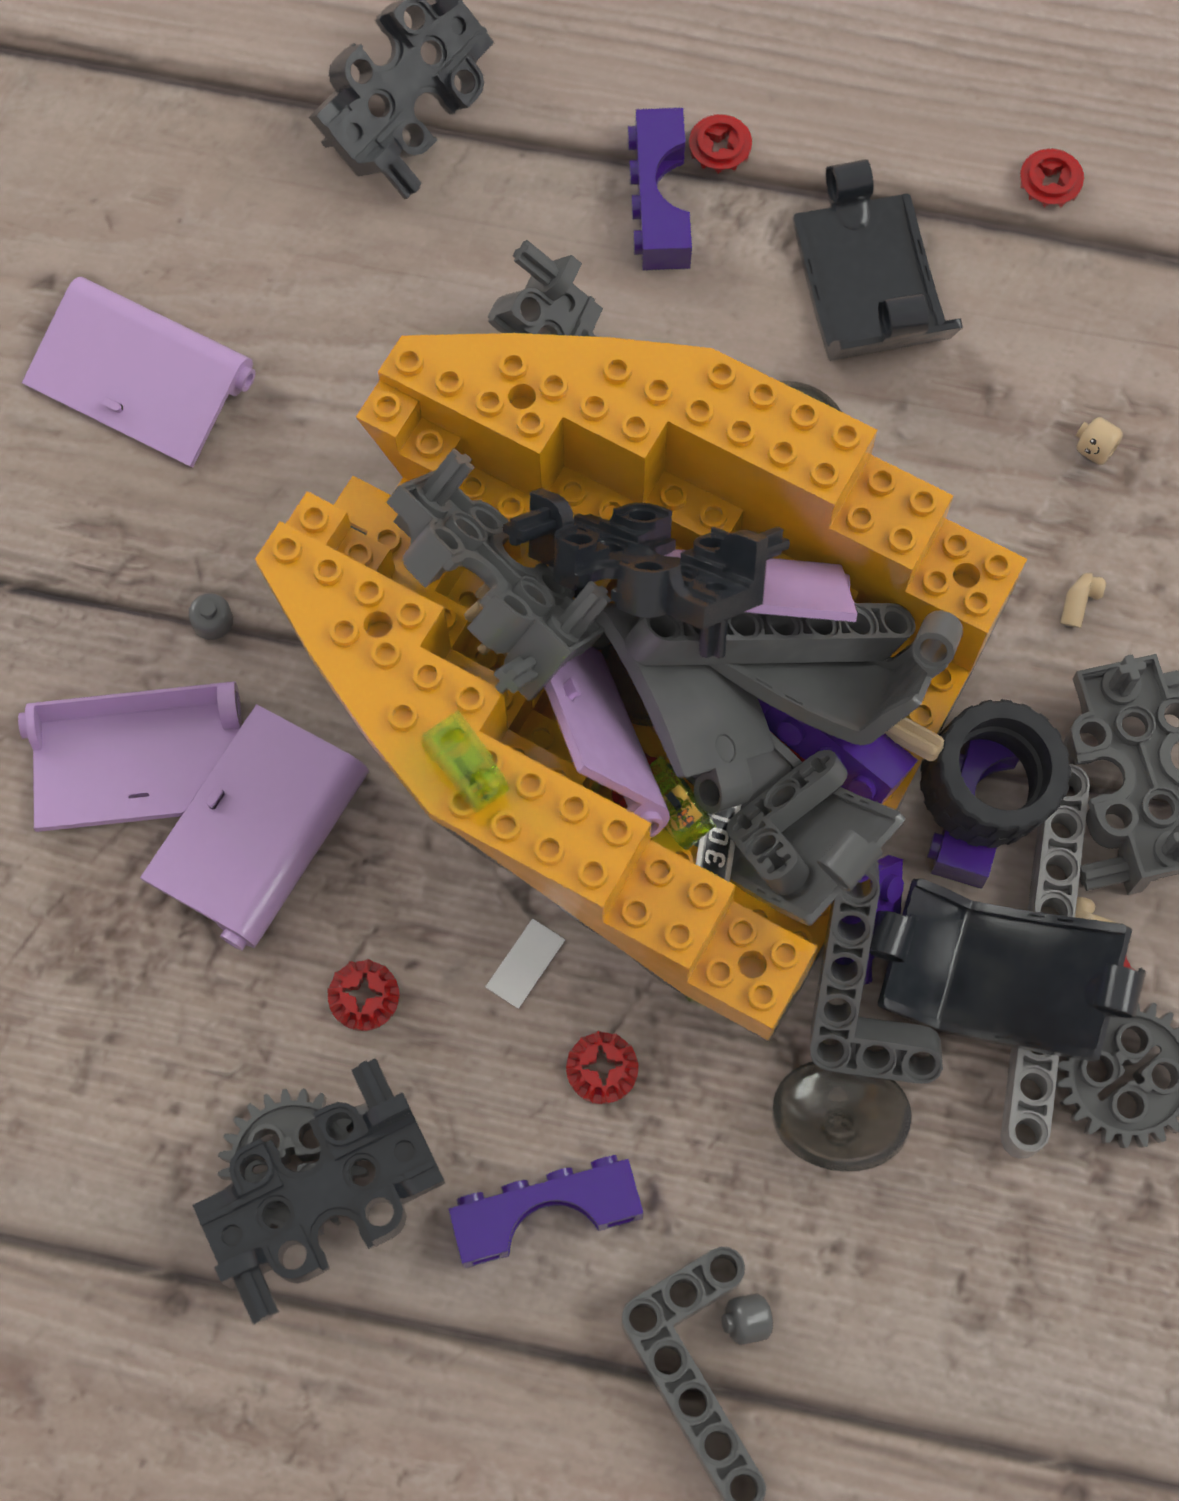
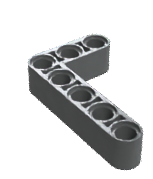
[810,861,943,1084]
[622,1247,766,1501]

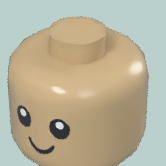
[1076,417,1123,465]

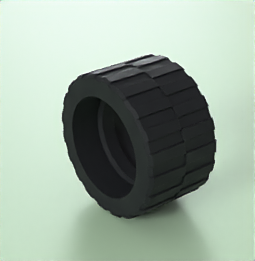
[919,699,1071,848]

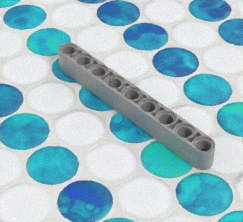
[1001,764,1090,1159]

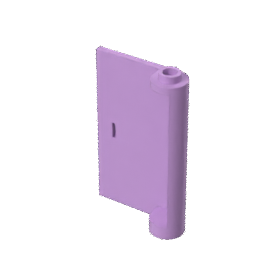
[22,276,255,468]
[665,549,857,622]
[545,646,670,837]
[18,681,242,832]
[140,704,369,951]

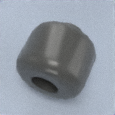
[188,593,233,640]
[721,1294,773,1345]

